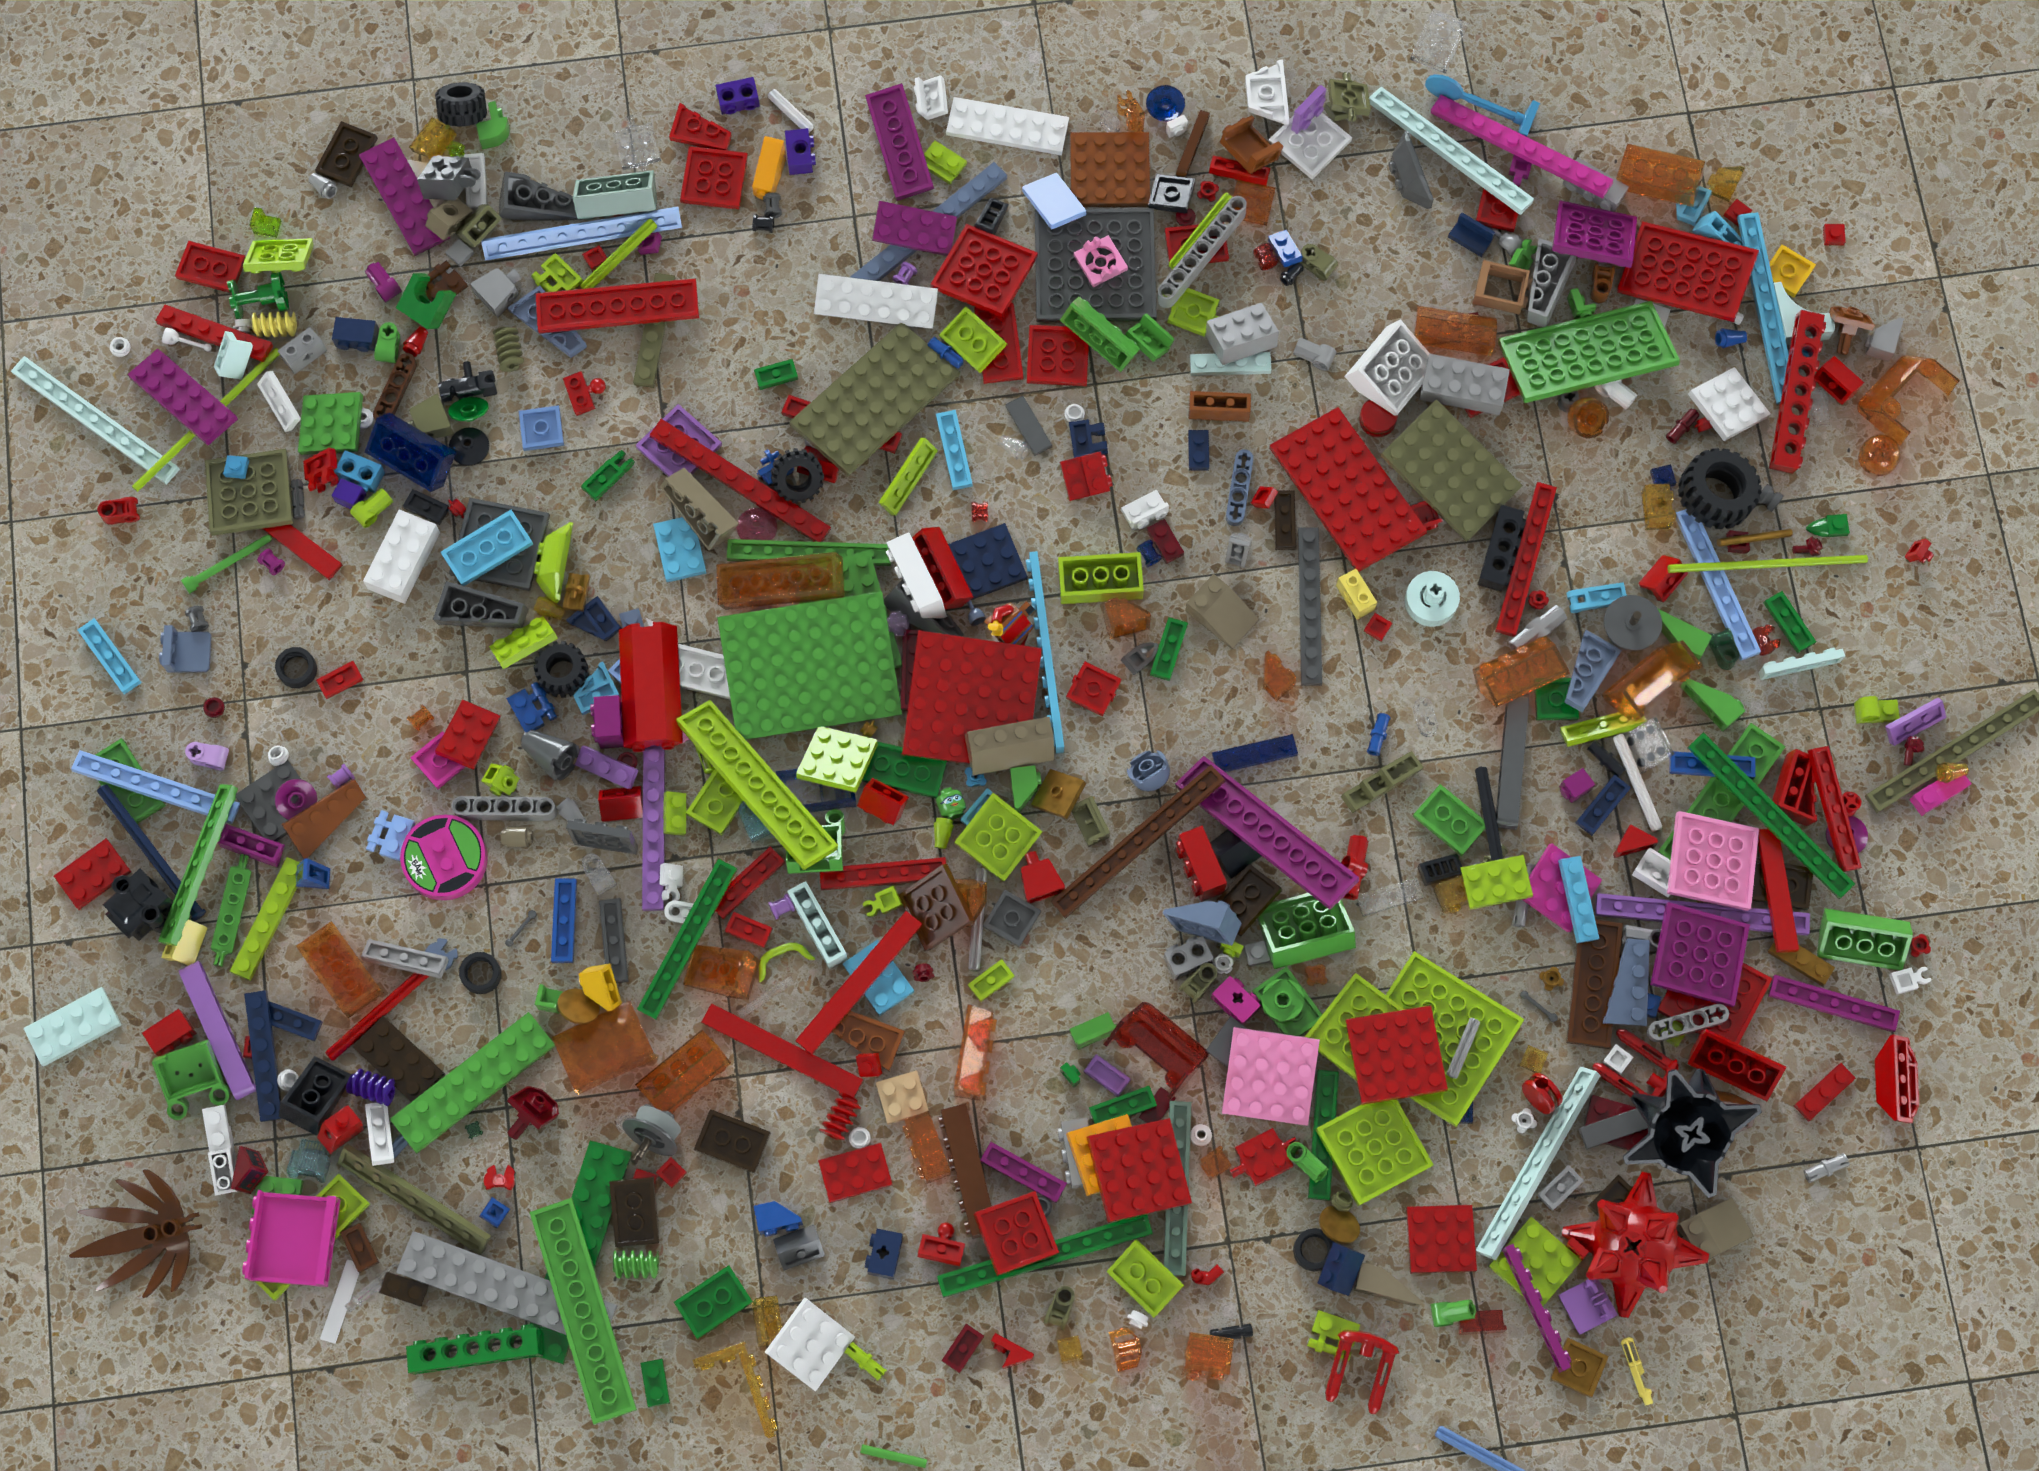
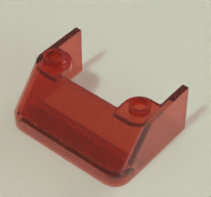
[1103,1002,1209,1099]

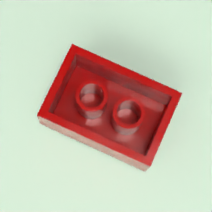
[1175,825,1227,902]

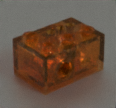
[1181,1332,1234,1381]

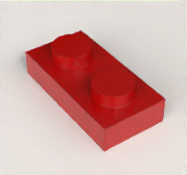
[316,661,364,699]
[725,912,773,948]

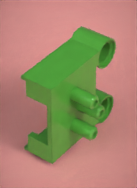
[786,809,846,874]
[152,1039,231,1120]

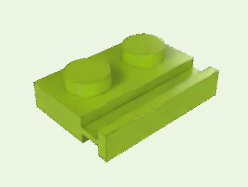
[924,140,967,185]

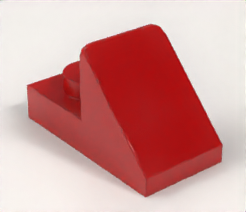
[991,1333,1034,1369]

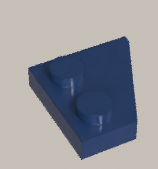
[566,596,622,641]

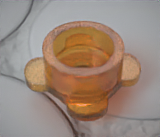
[1305,964,1328,986]

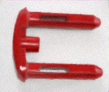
[1592,1028,1679,1098]
[1325,1330,1400,1415]

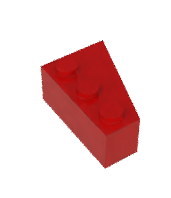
[1772,749,1817,826]

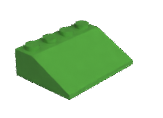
[1257,893,1356,969]

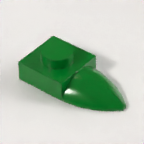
[1806,514,1850,537]

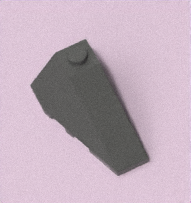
[499,172,582,220]
[884,579,964,637]

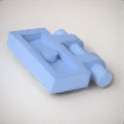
[366,810,415,861]

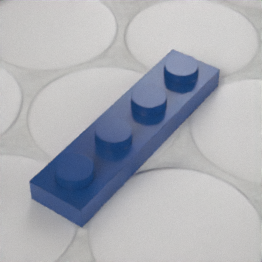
[1669,751,1755,780]
[551,878,577,963]

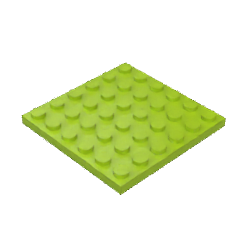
[1386,951,1525,1127]

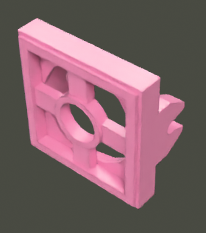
[1074,235,1128,287]

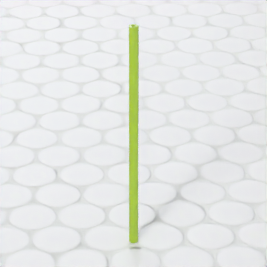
[132,347,280,492]
[1667,555,1868,573]

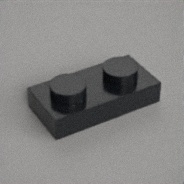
[403,489,449,525]

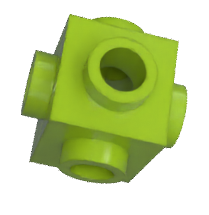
[481,763,520,797]

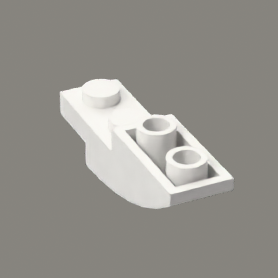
[202,1105,237,1196]

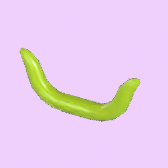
[758,943,815,982]

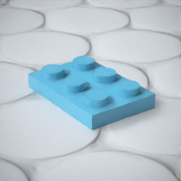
[653,517,707,582]
[842,939,914,1016]

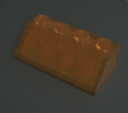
[1413,306,1497,356]
[1472,636,1570,708]
[954,1004,997,1101]
[635,1030,731,1114]

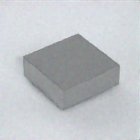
[445,239,474,267]

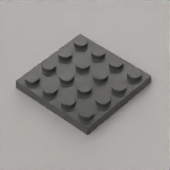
[449,498,550,591]

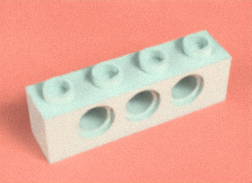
[787,881,848,969]

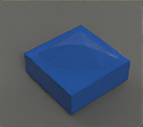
[479,1197,510,1228]

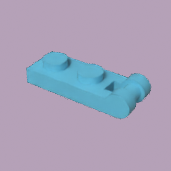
[1566,582,1627,613]

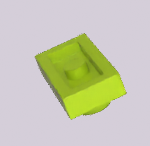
[663,791,686,836]
[968,959,1015,1002]

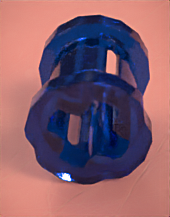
[1136,540,1162,567]

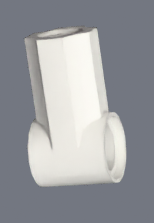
[1595,380,1638,409]

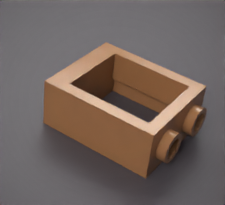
[1472,260,1532,315]

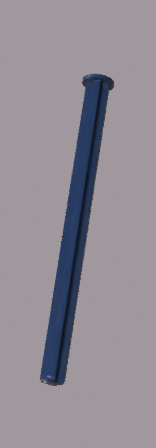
[97,784,206,921]

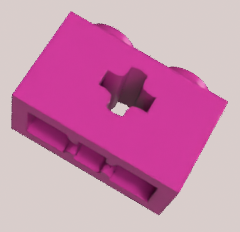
[1211,976,1261,1025]

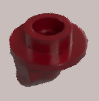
[1792,536,1823,557]
[1904,736,1925,766]

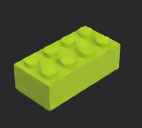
[1058,552,1144,604]

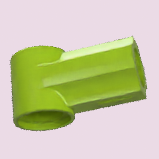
[350,488,393,528]

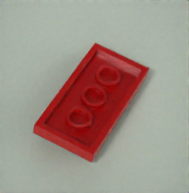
[974,303,1024,384]

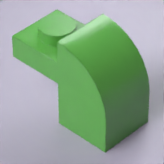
[476,101,510,150]

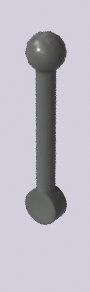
[505,910,537,947]
[1520,991,1558,1022]

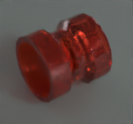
[1253,243,1279,271]

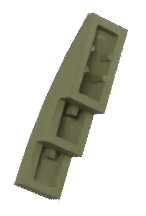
[1341,751,1424,813]

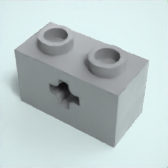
[278,327,327,374]

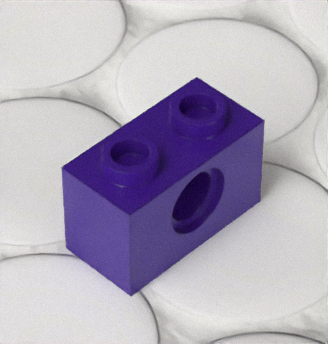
[785,128,816,175]

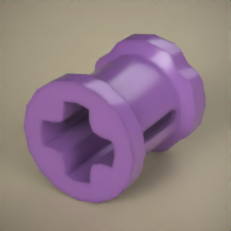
[892,262,918,285]
[327,764,355,789]
[768,894,795,920]

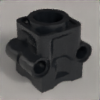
[103,868,174,941]

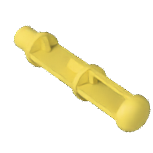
[1621,1337,1653,1406]

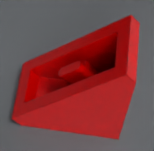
[1613,824,1658,858]

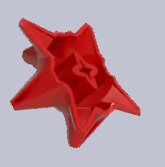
[1562,1172,1709,1318]

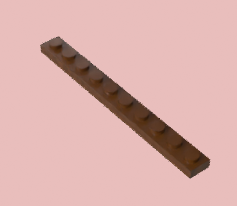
[1051,765,1226,919]

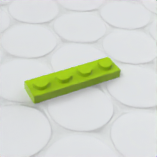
[878,438,938,516]
[1560,707,1647,747]

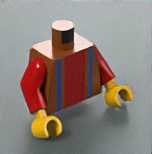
[984,601,1035,646]

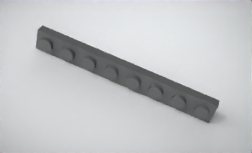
[1298,527,1322,686]

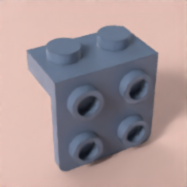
[159,625,212,673]

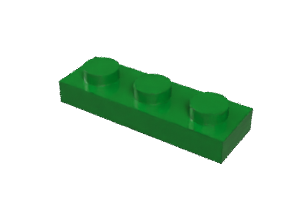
[1763,591,1817,654]
[1150,617,1188,681]
[1089,1085,1157,1124]

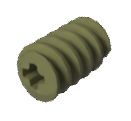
[493,327,524,372]

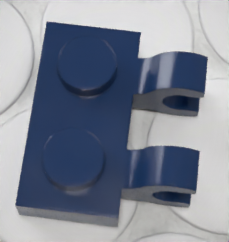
[1069,419,1108,458]

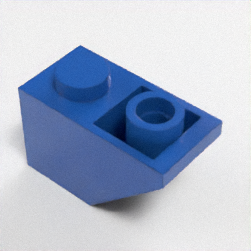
[754,1201,803,1237]

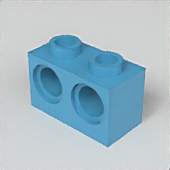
[334,450,385,493]

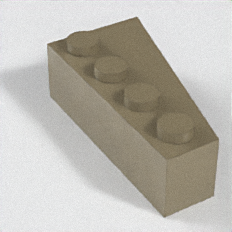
[660,468,739,551]

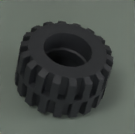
[435,82,487,127]
[771,448,824,504]
[534,641,589,698]

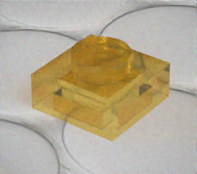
[1519,1045,1548,1073]

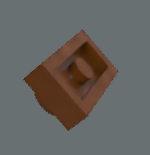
[340,1223,380,1273]

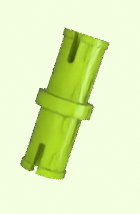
[844,1342,887,1381]

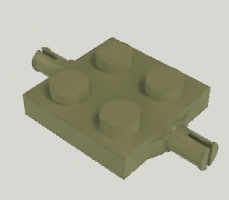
[1328,72,1371,122]

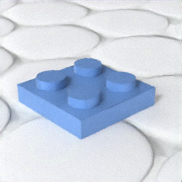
[519,405,564,451]

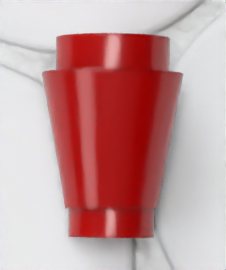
[403,326,428,357]

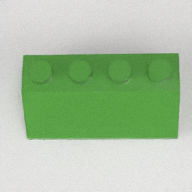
[1060,297,1140,372]
[1817,908,1913,970]

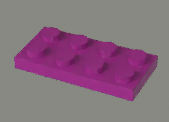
[872,201,957,256]

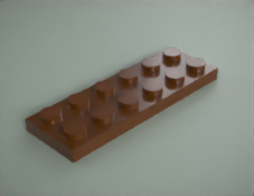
[1566,919,1623,1049]

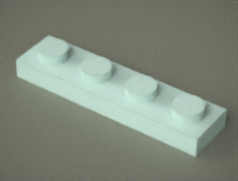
[1190,352,1271,376]
[1759,648,1845,680]

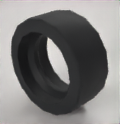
[275,647,317,689]
[459,952,501,994]
[1293,1228,1334,1272]

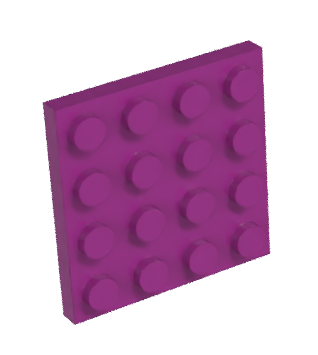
[1552,200,1637,268]
[1650,902,1750,1007]

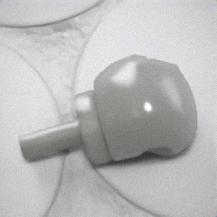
[1493,229,1523,256]

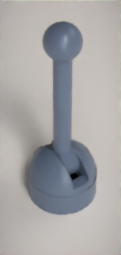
[967,600,986,626]

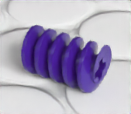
[346,1069,395,1106]

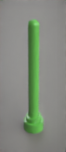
[181,534,272,594]

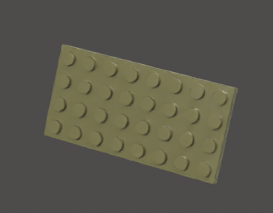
[789,323,960,477]

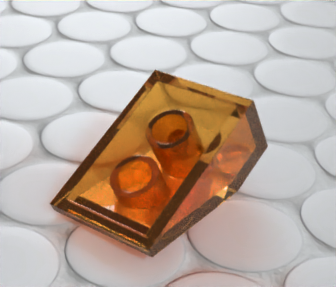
[683,945,761,1000]

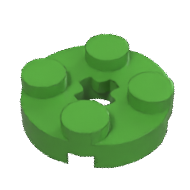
[1261,979,1304,1023]

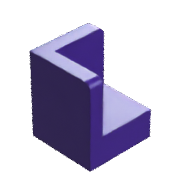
[331,479,366,509]

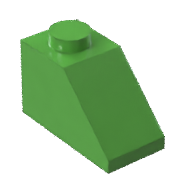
[1010,765,1041,813]

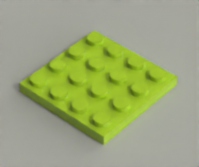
[1305,973,1405,1081]
[1315,1099,1434,1206]

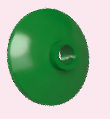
[448,397,489,422]

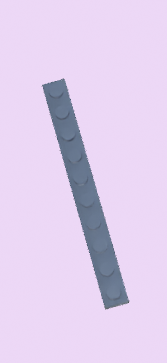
[849,162,1007,281]

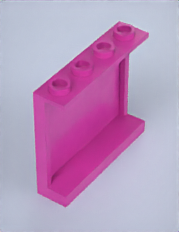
[242,1190,341,1287]

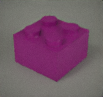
[590,695,624,749]

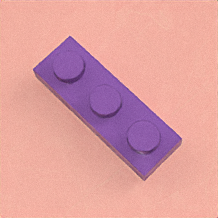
[1885,698,1947,746]
[575,746,639,789]

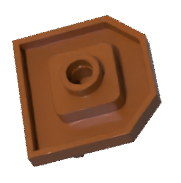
[1829,306,1875,355]

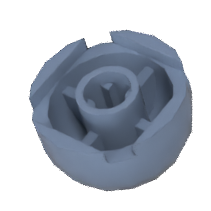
[1127,750,1170,792]

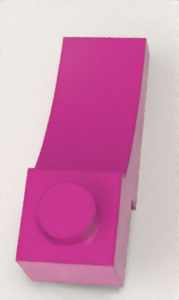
[1909,767,1972,816]

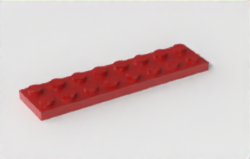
[535,278,699,333]

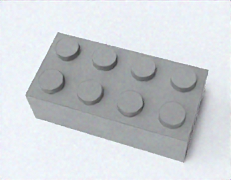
[1420,354,1510,415]

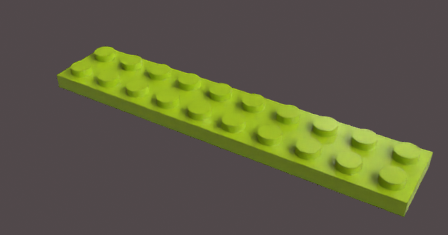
[676,700,838,870]

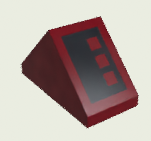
[231,1146,269,1194]

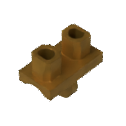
[563,573,590,612]

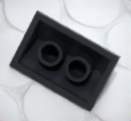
[1210,829,1262,879]

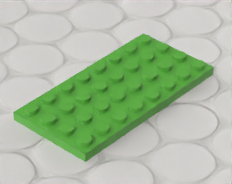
[1498,301,1680,403]

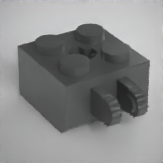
[417,155,481,200]

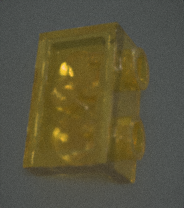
[409,117,457,161]

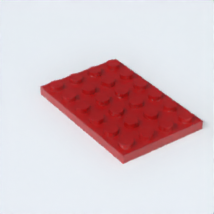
[1617,221,1759,322]

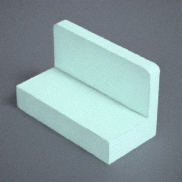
[214,331,253,380]

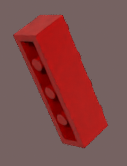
[912,527,973,609]

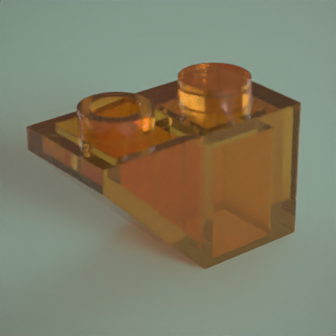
[1263,651,1296,702]

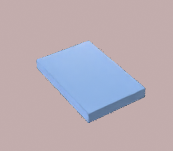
[1022,173,1086,230]

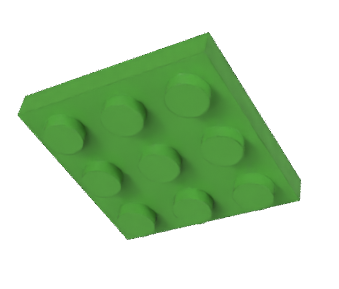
[298,392,363,455]

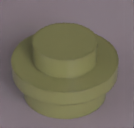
[1331,1191,1353,1211]

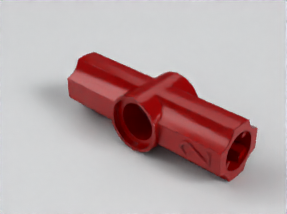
[1341,835,1369,900]

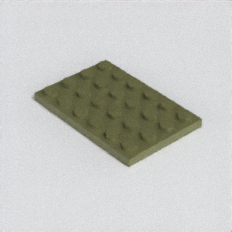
[1380,399,1523,542]

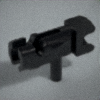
[438,361,498,403]

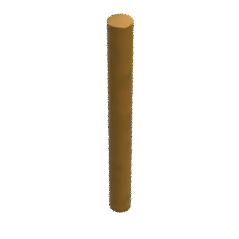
[1717,529,1793,547]

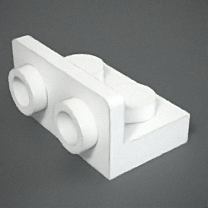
[1121,490,1169,530]

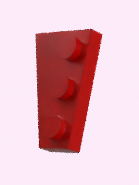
[669,103,732,151]

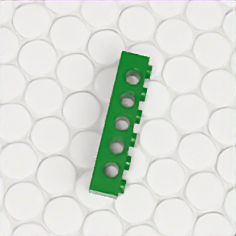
[406,1324,544,1375]

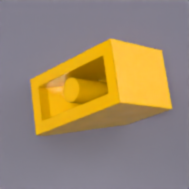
[578,963,622,1011]

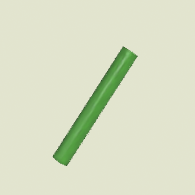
[860,1444,927,1468]

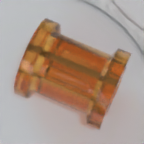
[407,704,435,732]

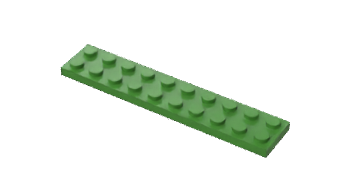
[530,1198,637,1425]

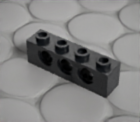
[1477,504,1527,592]

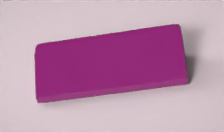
[217,824,285,868]

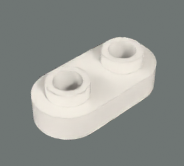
[664,900,693,924]

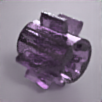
[886,610,910,637]

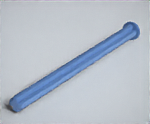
[1435,1426,1525,1471]

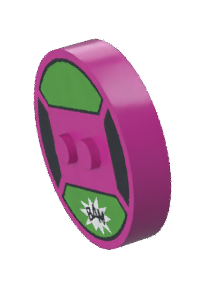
[400,815,488,900]

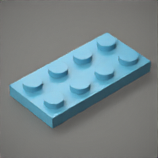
[440,510,533,586]

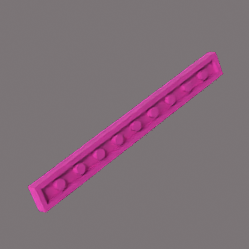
[1431,95,1613,199]

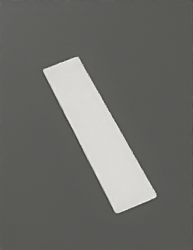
[320,1260,359,1344]

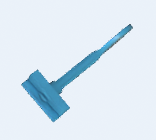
[1425,74,1540,137]

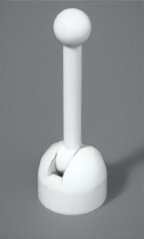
[162,328,212,351]

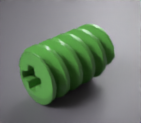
[613,1250,659,1279]

